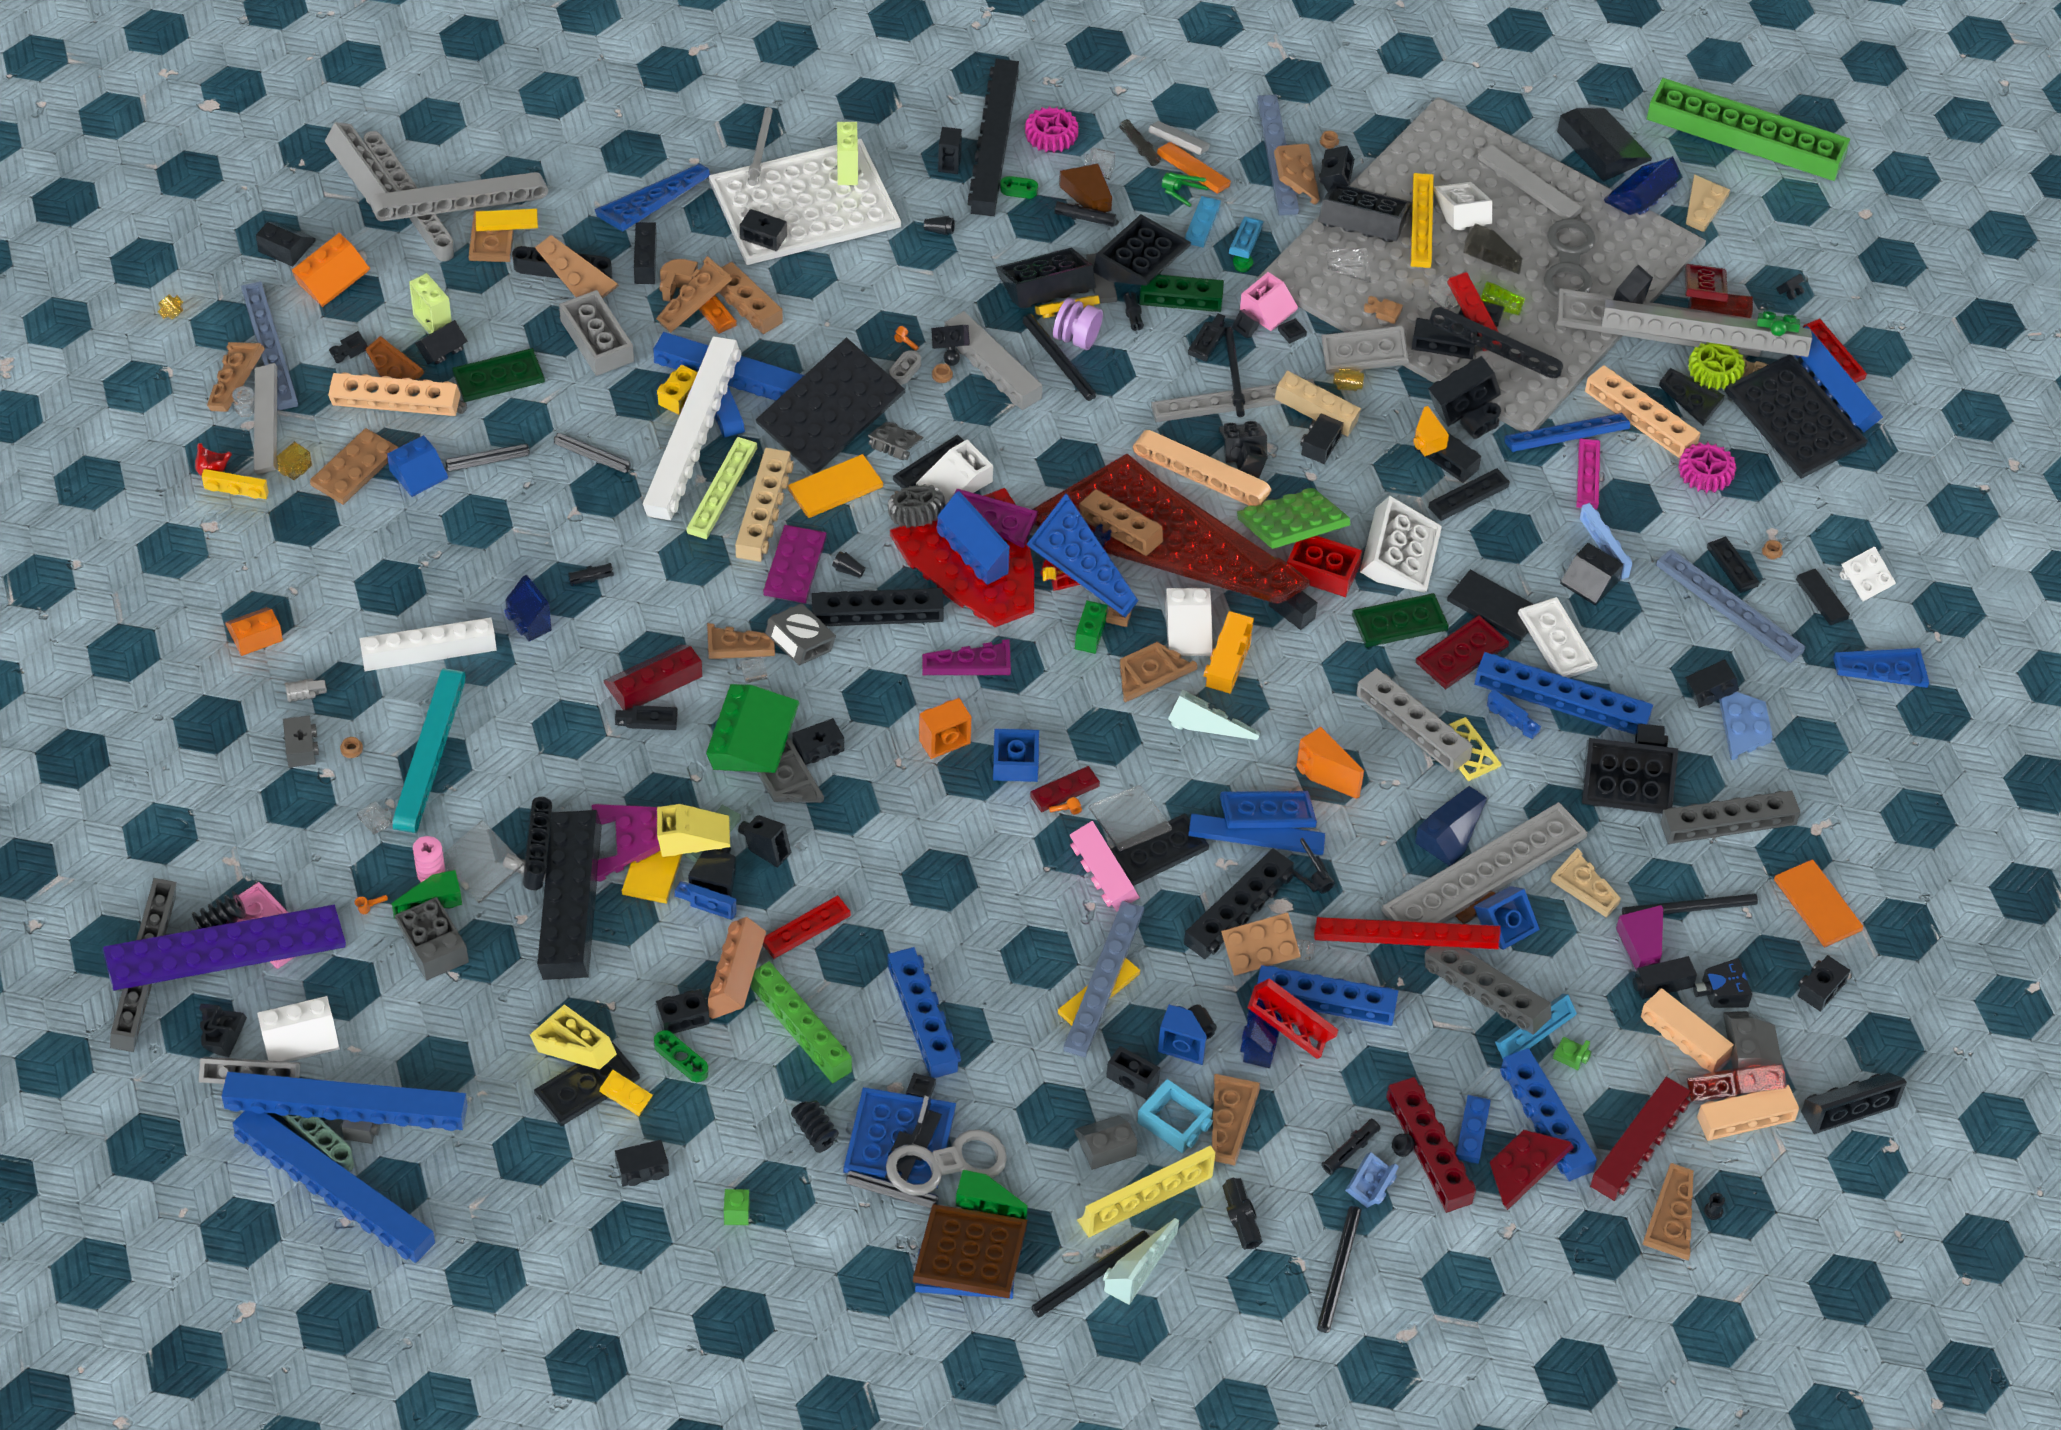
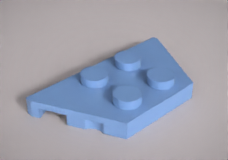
[1719,692,1773,760]

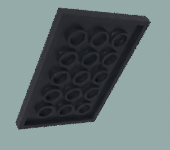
[756,337,906,474]
[1724,354,1868,479]

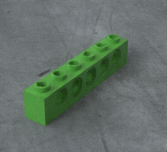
[751,961,852,1084]

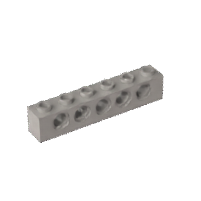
[1357,668,1473,773]

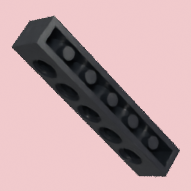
[811,588,944,626]
[1184,848,1294,959]

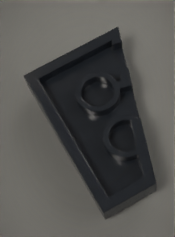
[1659,368,1725,426]

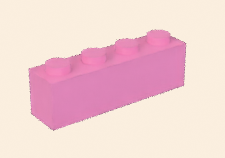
[1070,821,1140,912]

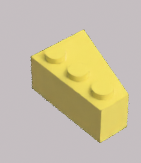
[530,1004,617,1070]

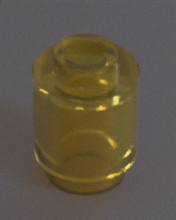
[1333,368,1364,391]

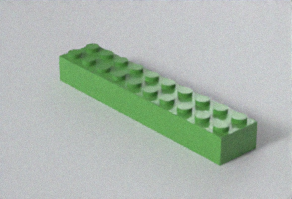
[1646,78,1850,181]

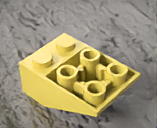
[657,804,730,857]

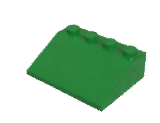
[706,684,800,773]

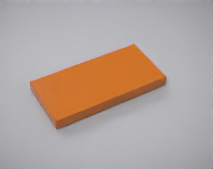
[1774,859,1864,948]

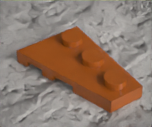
[365,336,424,394]

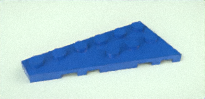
[595,164,710,232]

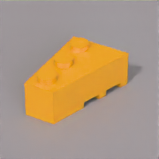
[1204,611,1254,694]

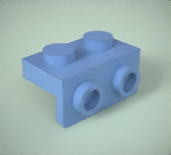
[1345,1152,1399,1208]

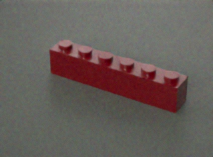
[1590,1076,1691,1201]

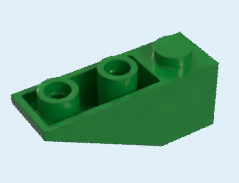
[391,870,462,919]
[956,1170,1028,1220]

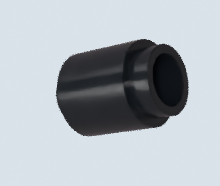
[1188,1004,1217,1039]

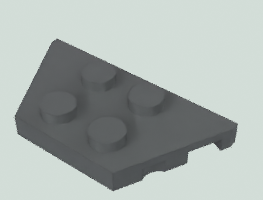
[757,736,824,803]

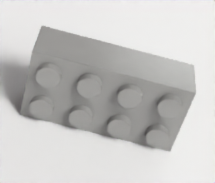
[559,290,634,376]

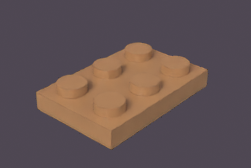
[469,210,514,262]
[1221,912,1301,976]

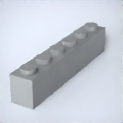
[325,122,399,204]
[944,311,1042,410]

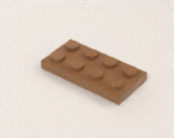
[310,428,398,505]

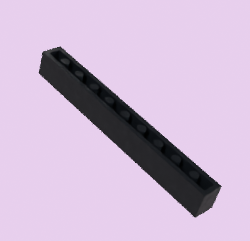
[967,59,1019,217]

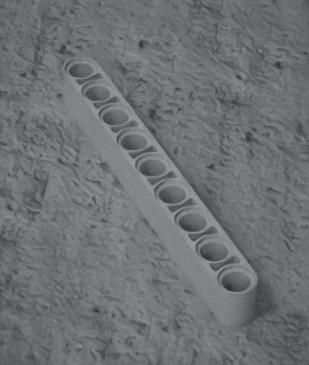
[363,131,454,261]
[370,172,548,221]

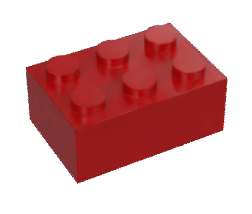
[1285,536,1362,597]

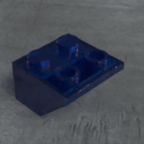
[1240,999,1282,1068]

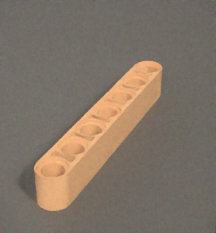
[1133,430,1271,506]

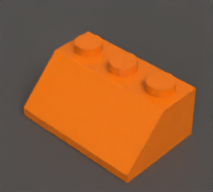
[292,233,370,307]

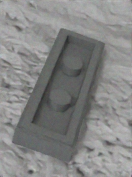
[1086,253,1117,304]

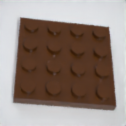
[913,1204,1028,1298]

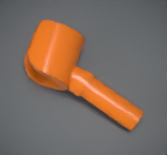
[894,326,919,351]
[1049,797,1082,815]
[354,895,388,914]

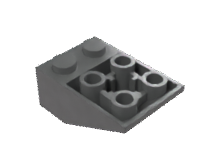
[394,897,469,981]

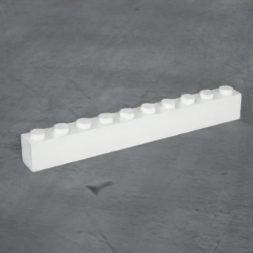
[643,336,741,521]

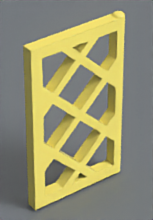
[1448,717,1502,781]

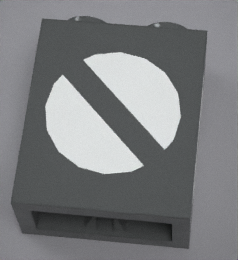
[765,603,836,666]

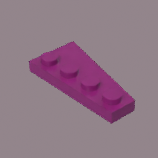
[922,639,1011,676]

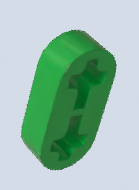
[1000,176,1038,199]

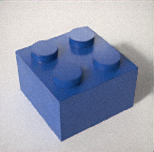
[993,729,1039,782]

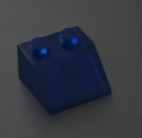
[504,575,552,642]

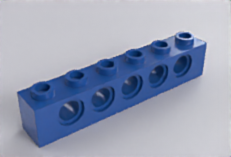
[888,947,961,1078]
[1257,965,1399,1026]
[1500,1048,1597,1181]

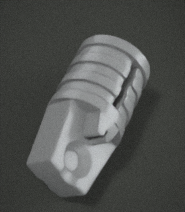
[285,679,327,702]

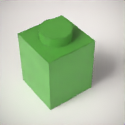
[724,1189,750,1225]

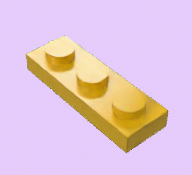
[1035,295,1100,318]
[202,469,269,499]

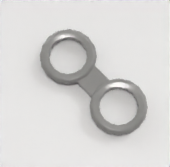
[886,1129,1007,1196]

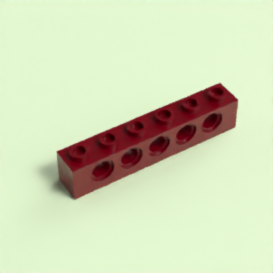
[1386,1077,1476,1213]

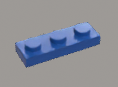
[1456,1095,1491,1164]

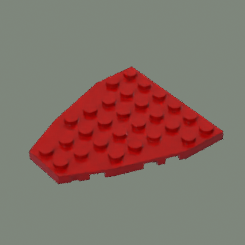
[890,488,1034,627]

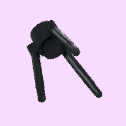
[1293,838,1335,894]

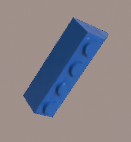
[936,491,1010,585]

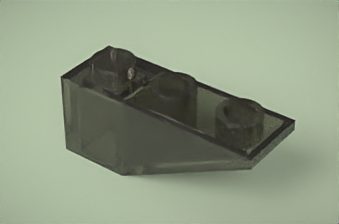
[1463,223,1523,274]

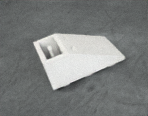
[916,440,993,505]

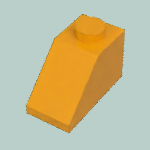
[1414,406,1449,457]

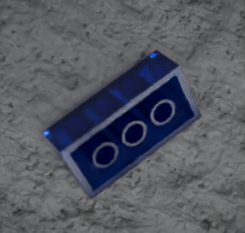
[1604,156,1683,215]

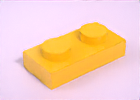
[599,1070,653,1116]

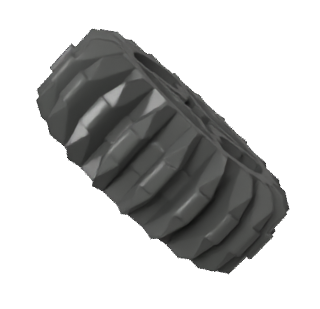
[888,484,946,528]

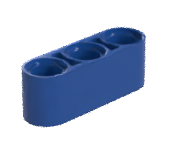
[714,387,745,438]

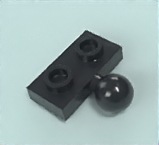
[931,325,970,366]

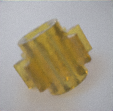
[157,294,184,320]

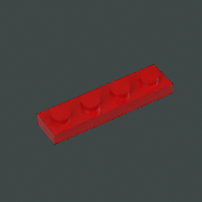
[1447,272,1501,351]
[1803,319,1867,383]
[762,895,851,959]

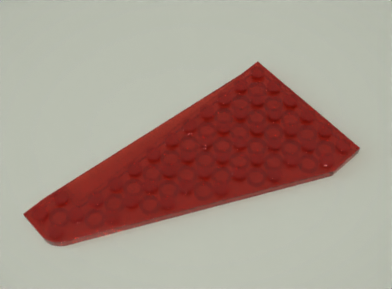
[1032,454,1309,603]

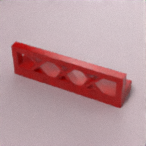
[1247,978,1339,1059]

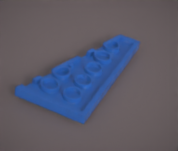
[1026,494,1139,618]

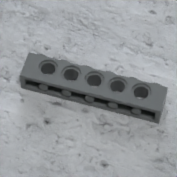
[1660,790,1800,844]
[1425,946,1551,1035]

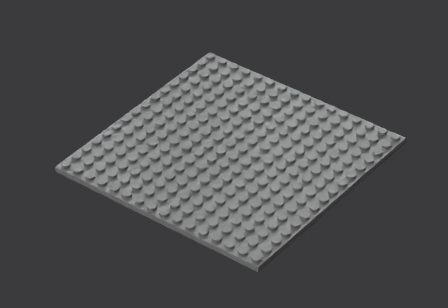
[1257,97,1706,432]

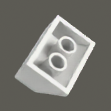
[257,996,340,1062]

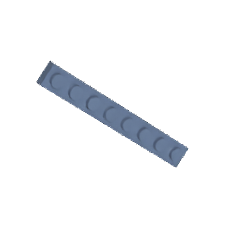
[1257,95,1299,215]
[241,281,298,411]
[1656,549,1805,663]
[1064,901,1144,1058]

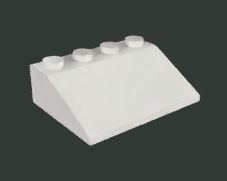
[1360,496,1442,593]

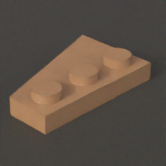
[707,623,775,659]

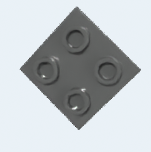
[868,422,923,460]

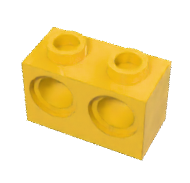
[657,364,698,415]

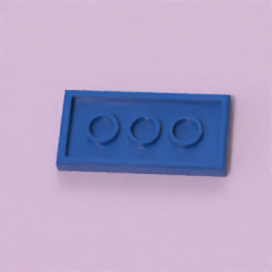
[1220,791,1317,828]

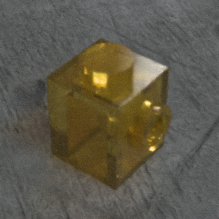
[276,441,312,480]

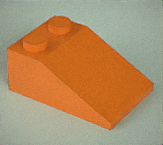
[1296,727,1364,799]

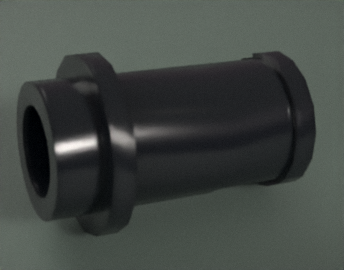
[1704,1193,1725,1220]

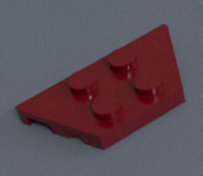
[1490,1130,1574,1210]

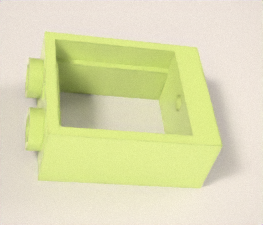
[837,122,858,185]
[409,273,452,334]

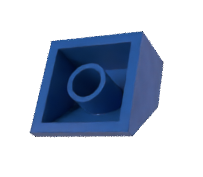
[387,435,448,497]
[1474,886,1540,950]
[1158,1004,1207,1065]

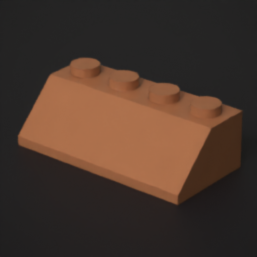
[708,917,766,1019]

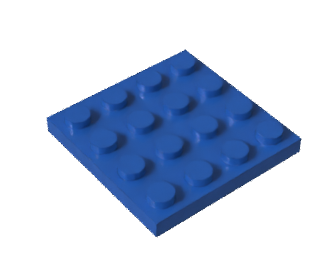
[844,1087,956,1189]

